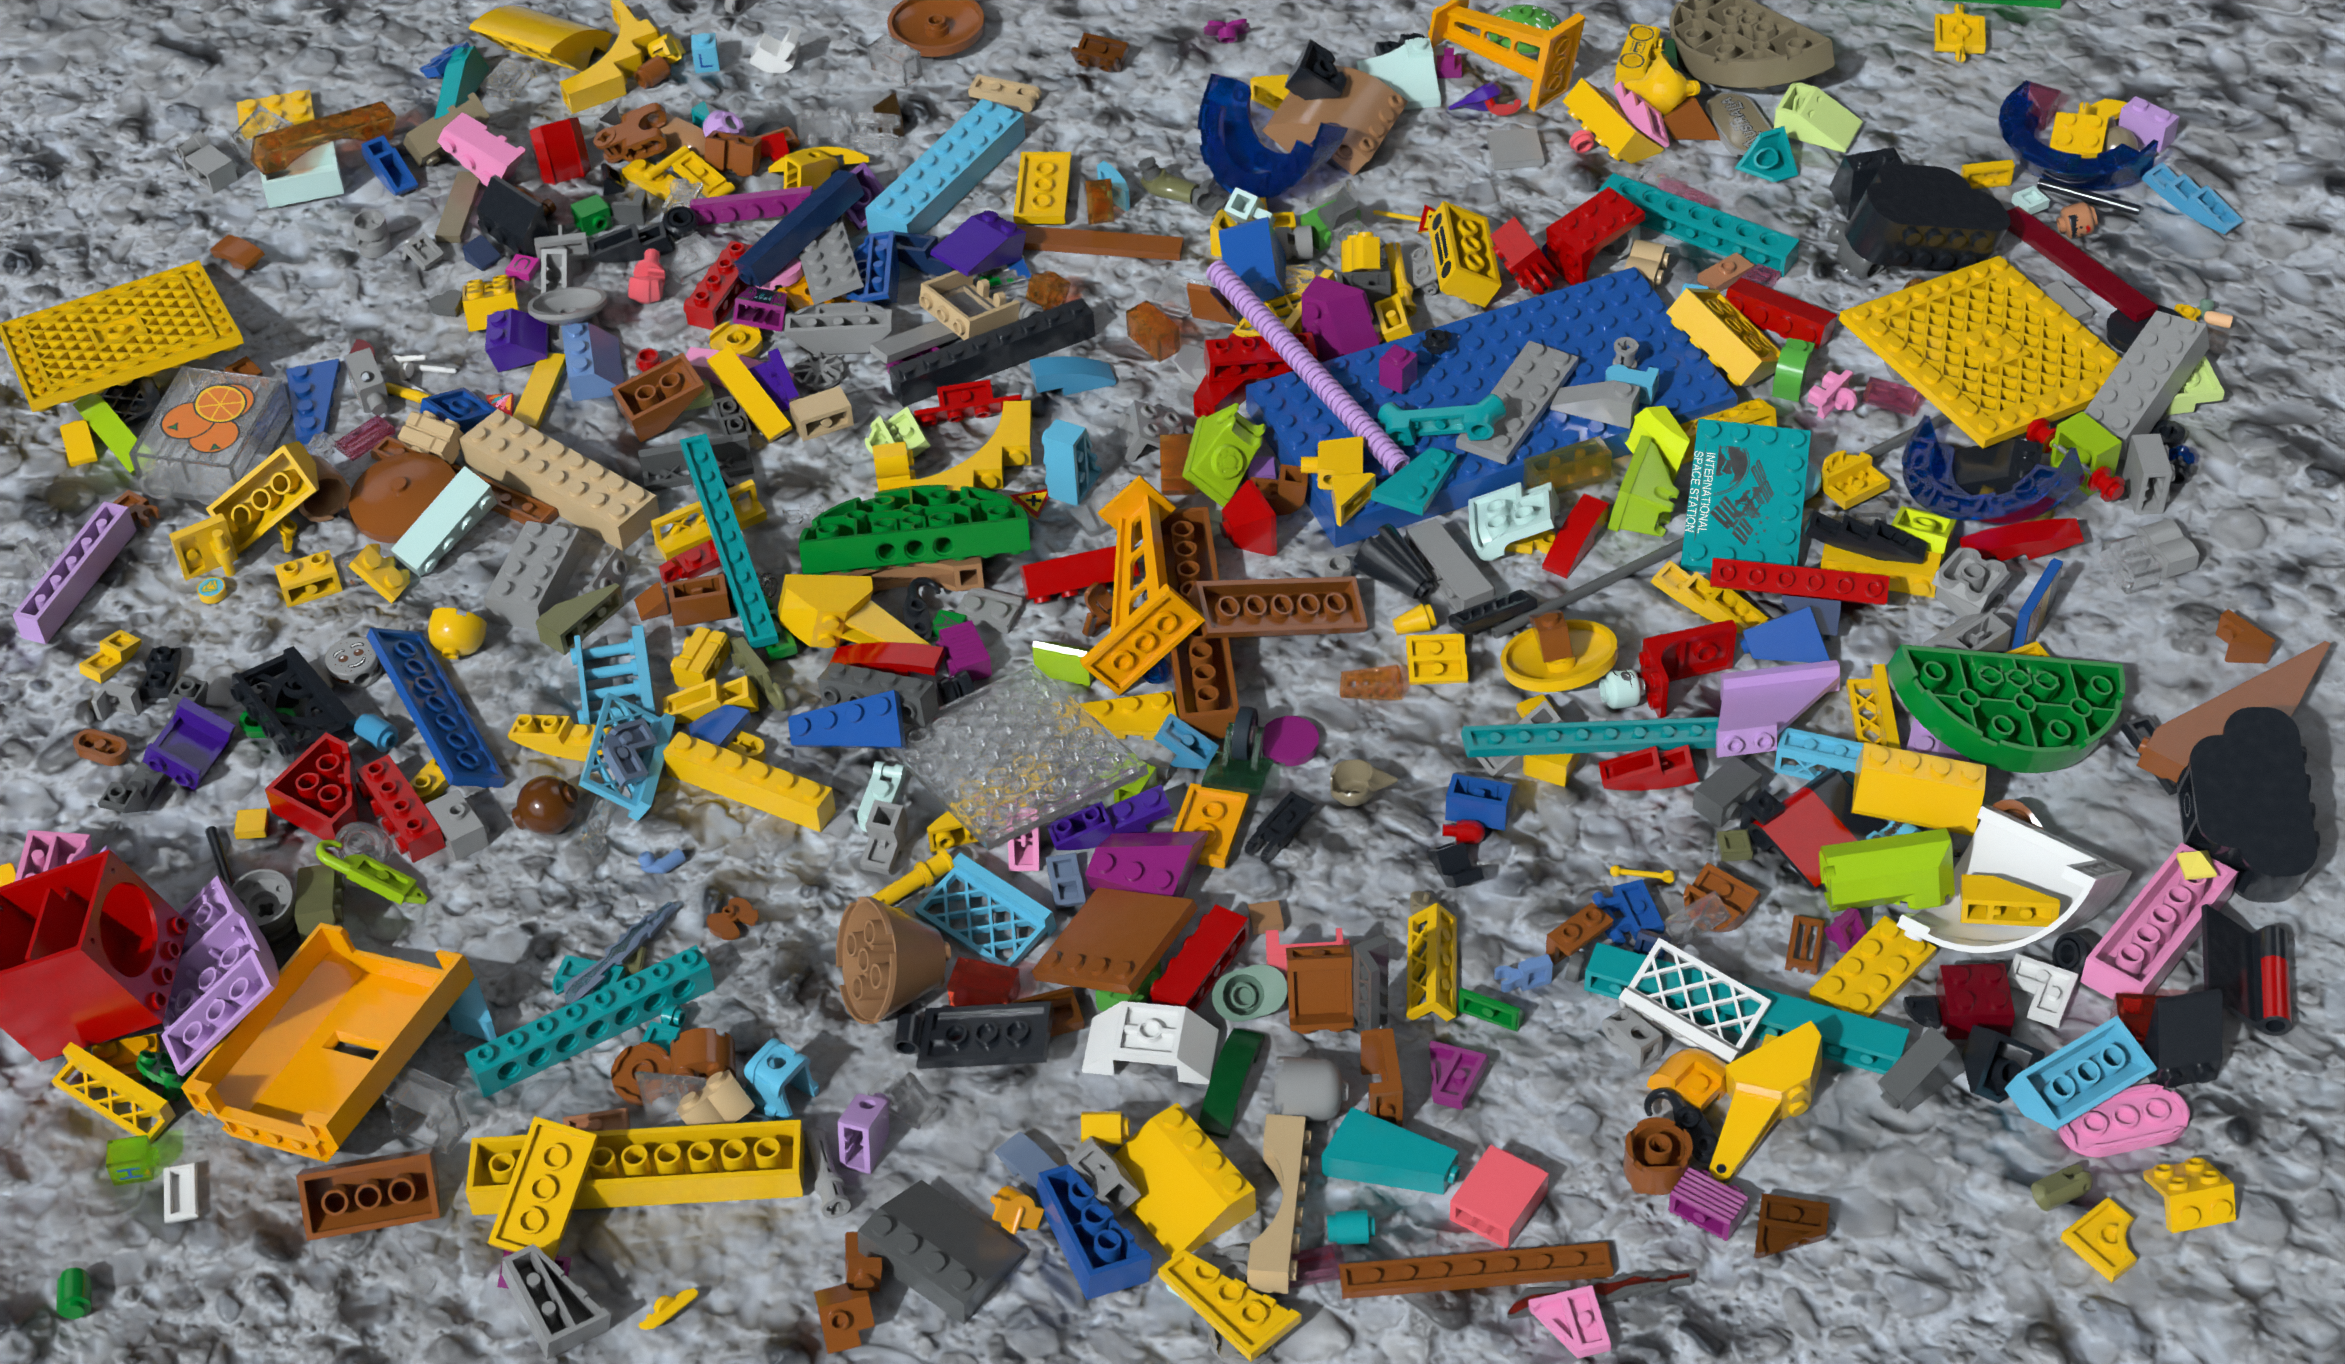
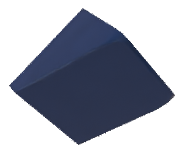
[462,235,502,271]

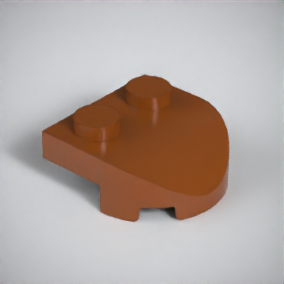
[1683,862,1761,932]

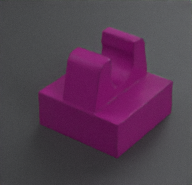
[1436,48,1462,78]
[1824,908,1867,953]

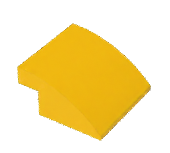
[469,5,612,72]

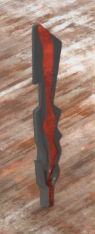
[1507,1270,1691,1319]

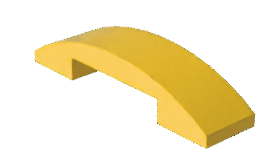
[768,146,869,173]

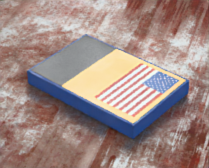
[2012,558,2063,650]

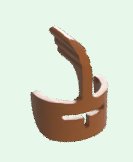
[1082,582,1137,637]

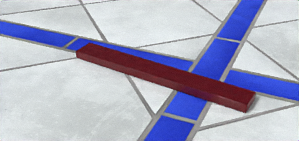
[2006,206,2158,322]

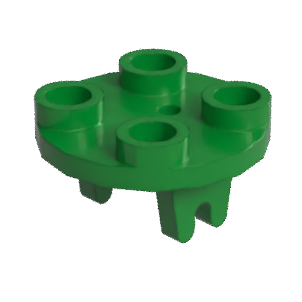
[136,1048,198,1102]

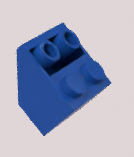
[1445,772,1518,831]

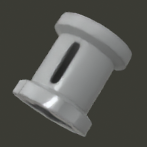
[1612,337,1639,370]

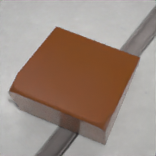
[634,581,669,621]

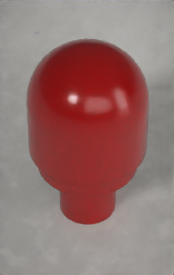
[1442,819,1485,844]

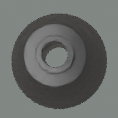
[1353,523,1433,599]

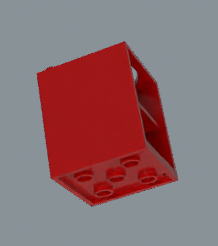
[0,849,189,1062]

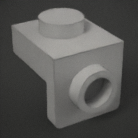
[91,681,144,721]

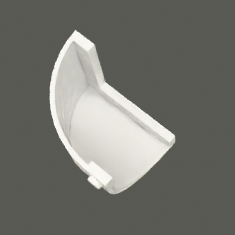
[1897,805,2132,953]

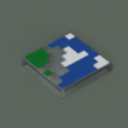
[975,254,1034,295]

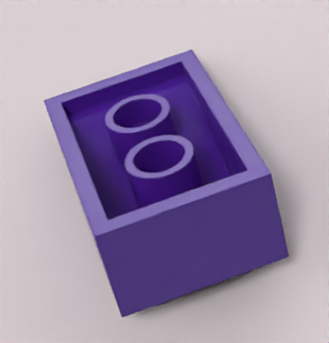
[930,210,1026,277]

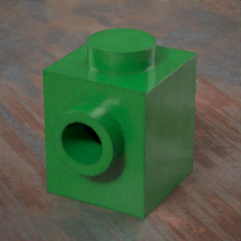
[570,194,613,236]

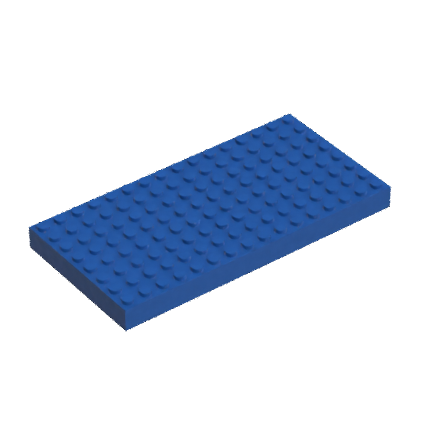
[1246,267,1738,548]

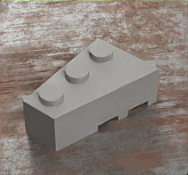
[502,1244,611,1359]

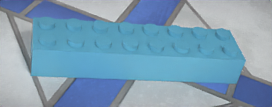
[865,98,1026,235]

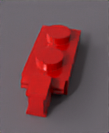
[659,539,721,585]

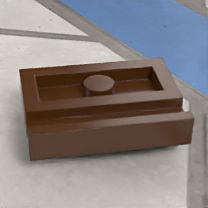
[1011,986,1085,1037]

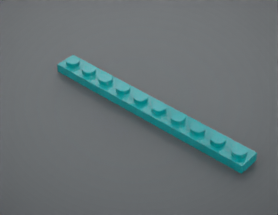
[680,433,779,649]
[1461,717,1719,758]

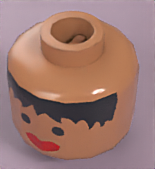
[2056,202,2098,239]

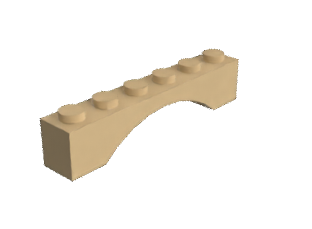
[1247,1114,1312,1294]

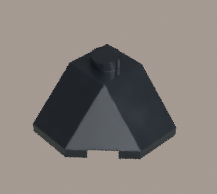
[1284,39,1347,100]
[1962,1025,2046,1104]

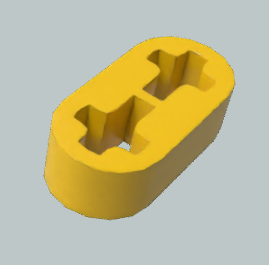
[726,731,766,762]

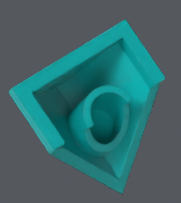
[1734,126,1799,182]

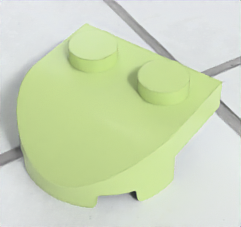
[865,407,931,458]

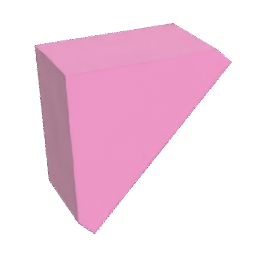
[1007,809,1041,871]

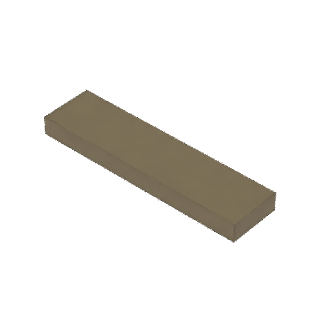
[435,171,482,243]

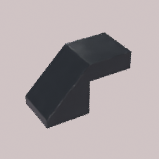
[1427,841,1485,888]

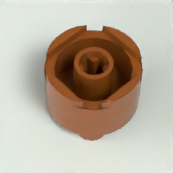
[670,1028,736,1097]
[1623,1117,1693,1195]

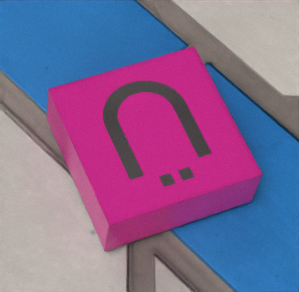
[505,254,541,281]

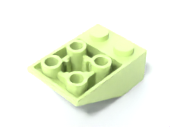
[1774,81,1863,153]

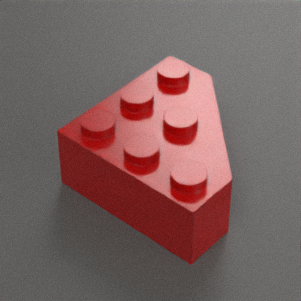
[265,732,359,844]

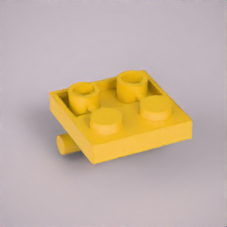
[168,513,238,581]

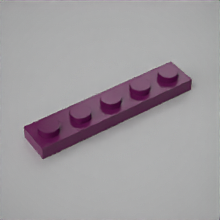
[689,186,814,225]

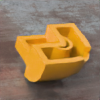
[1647,1048,1727,1112]

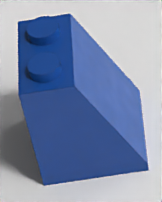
[1219,216,1286,302]

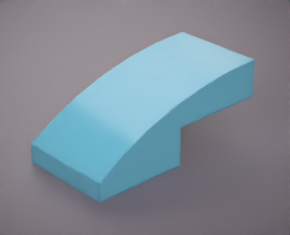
[1097,161,1130,212]

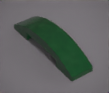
[1198,1028,1265,1139]

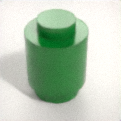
[56,1267,92,1319]

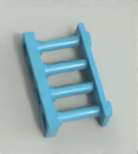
[570,625,657,727]

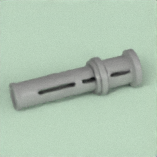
[804,1127,851,1218]

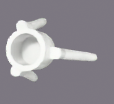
[386,355,457,395]

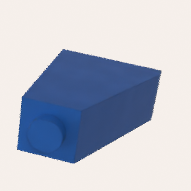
[1739,606,1830,663]

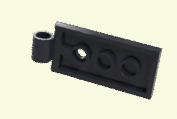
[893,1001,1054,1069]

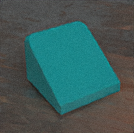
[691,101,710,129]

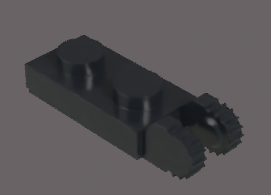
[1244,791,1316,864]

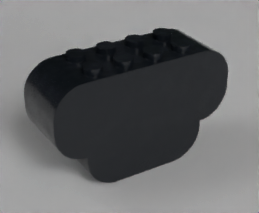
[1845,163,2011,270]
[2176,707,2320,903]

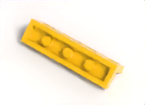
[1679,398,1777,464]
[651,479,768,561]
[1846,664,1901,749]
[1406,903,1457,1022]
[51,1041,176,1145]

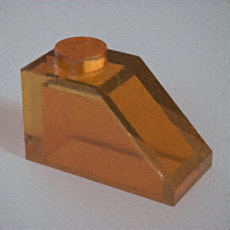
[1084,178,1114,225]

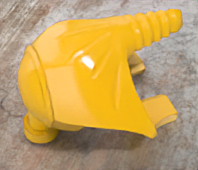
[1624,53,1700,117]

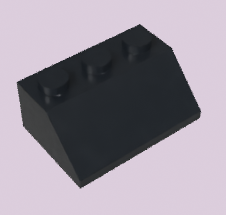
[476,174,550,257]

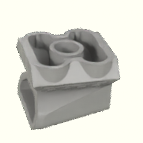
[1931,547,2012,618]

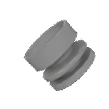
[231,869,299,950]

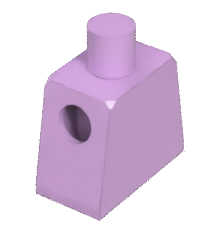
[838,1093,890,1174]

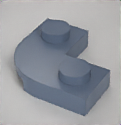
[602,718,658,787]

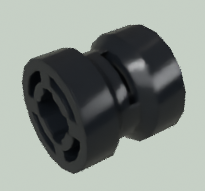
[936,670,975,707]

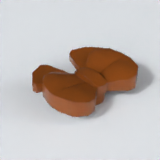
[706,897,759,941]

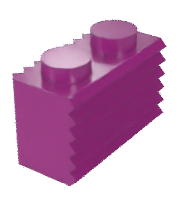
[936,620,992,682]
[1668,1167,1749,1241]

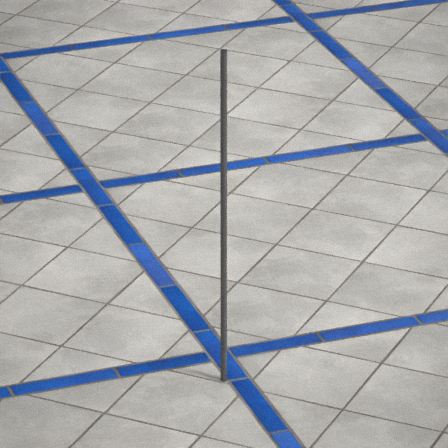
[1491,395,1994,639]

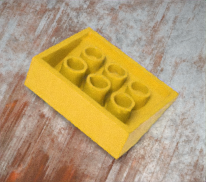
[1666,288,1781,386]
[1114,1102,1256,1258]

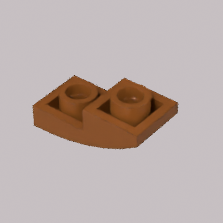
[210,234,265,270]

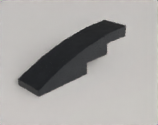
[1804,510,1928,564]

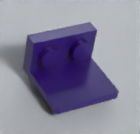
[742,348,799,425]

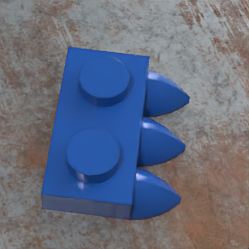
[419,42,470,79]

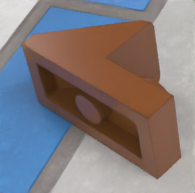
[2216,609,2276,664]

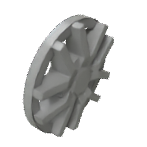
[794,351,844,390]

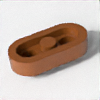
[73,729,130,766]

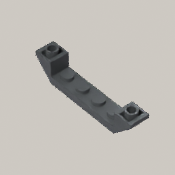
[97,676,209,813]

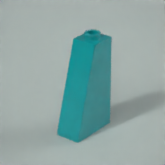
[1322,1107,1462,1195]

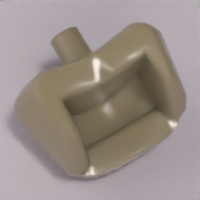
[1410,891,1442,921]

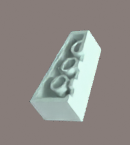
[391,466,497,578]

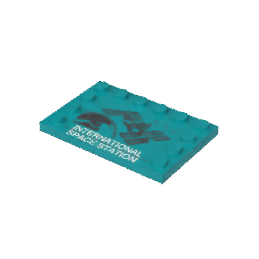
[1680,419,1811,573]

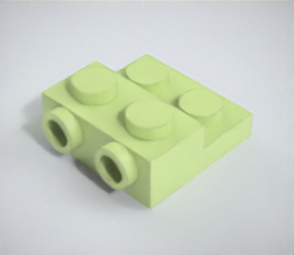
[2165,356,2224,415]

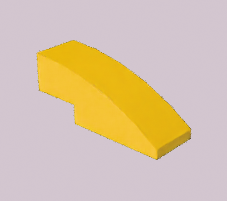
[662,675,759,723]

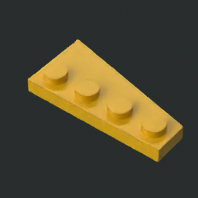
[1055,691,1177,740]
[1158,1249,1301,1362]

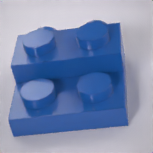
[420,387,497,434]

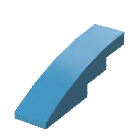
[2142,162,2244,235]

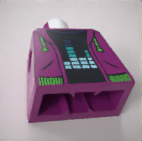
[733,287,787,332]

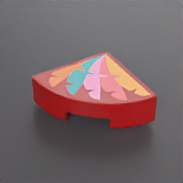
[486,393,515,417]

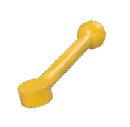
[1610,865,1675,883]

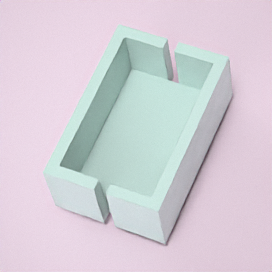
[258,140,344,208]

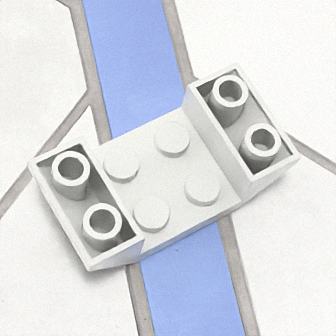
[1082,1001,1219,1085]

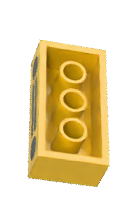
[1427,201,1502,307]

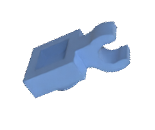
[1494,954,1553,992]

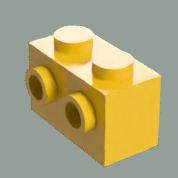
[274,550,342,608]

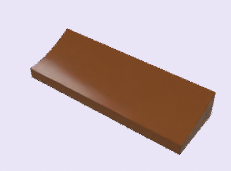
[1187,576,1368,638]

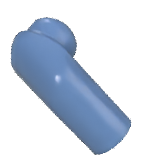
[638,848,686,874]

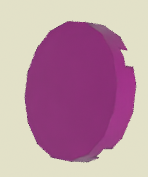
[1260,716,1319,766]

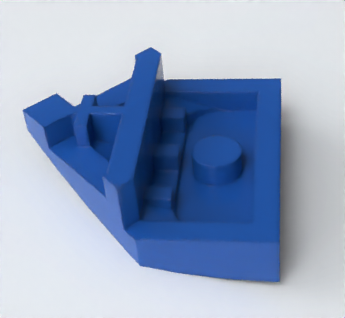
[689,704,751,749]

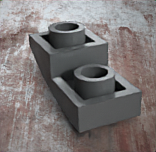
[712,395,752,438]

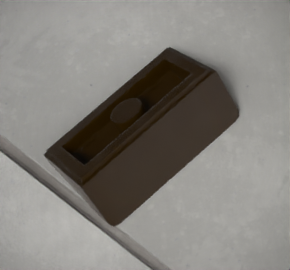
[873,93,905,140]

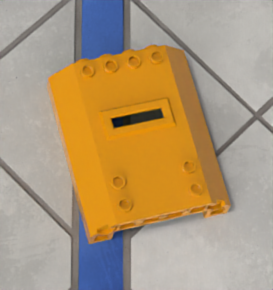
[181,922,475,1162]

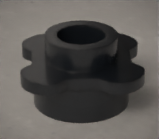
[1422,329,1452,354]

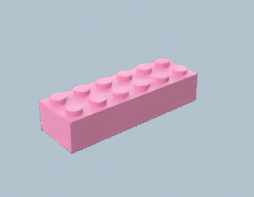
[2080,842,2238,1013]

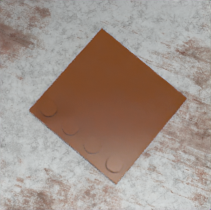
[1031,887,1198,995]

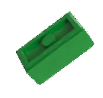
[1458,988,1525,1032]

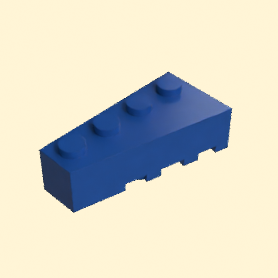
[1036,1164,1152,1300]

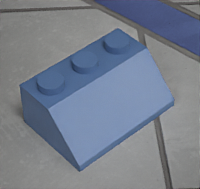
[561,322,625,402]

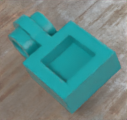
[641,1004,686,1055]

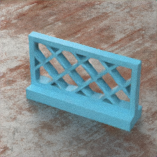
[578,692,676,821]
[914,853,1057,975]

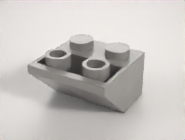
[1923,612,2012,653]

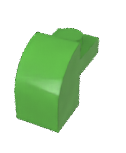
[1772,338,1815,402]

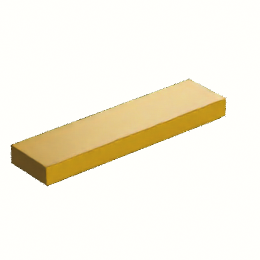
[707,345,792,443]
[513,353,566,431]

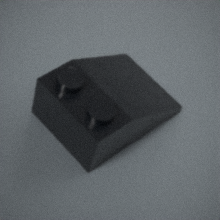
[1947,439,2044,506]
[2143,988,2222,1088]

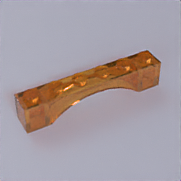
[250,101,396,175]

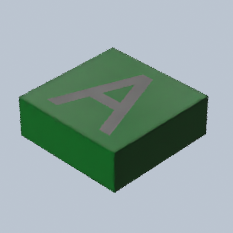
[931,609,967,638]

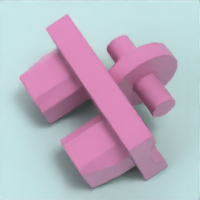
[1808,369,1858,419]

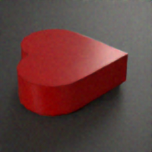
[760,132,789,162]

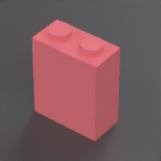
[1450,1144,1549,1249]

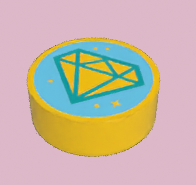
[197,577,227,604]

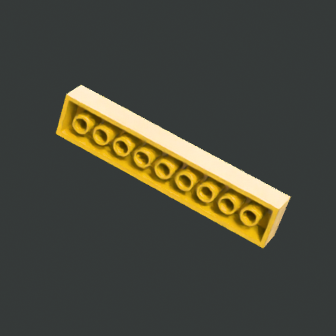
[466,1120,805,1215]

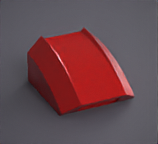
[529,117,591,185]

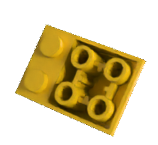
[462,274,520,332]

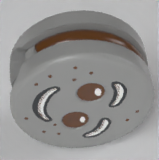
[325,637,382,691]

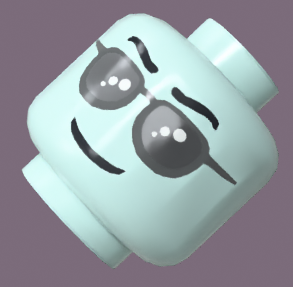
[1599,669,1645,709]

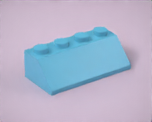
[2004,1015,2157,1131]

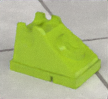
[1182,403,1266,508]
[1607,435,1680,537]

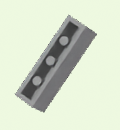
[1406,518,1496,612]

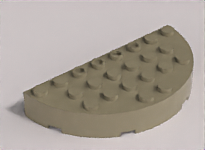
[1669,0,1835,89]

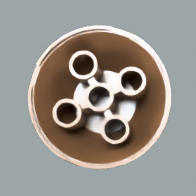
[836,896,951,1024]

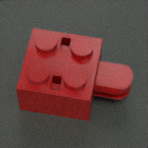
[1490,216,1559,295]

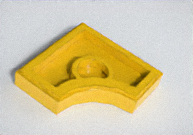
[2060,1197,2137,1283]

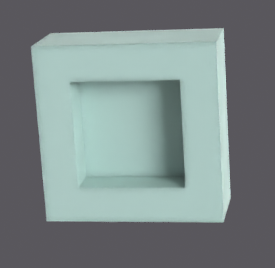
[2012,186,2050,215]

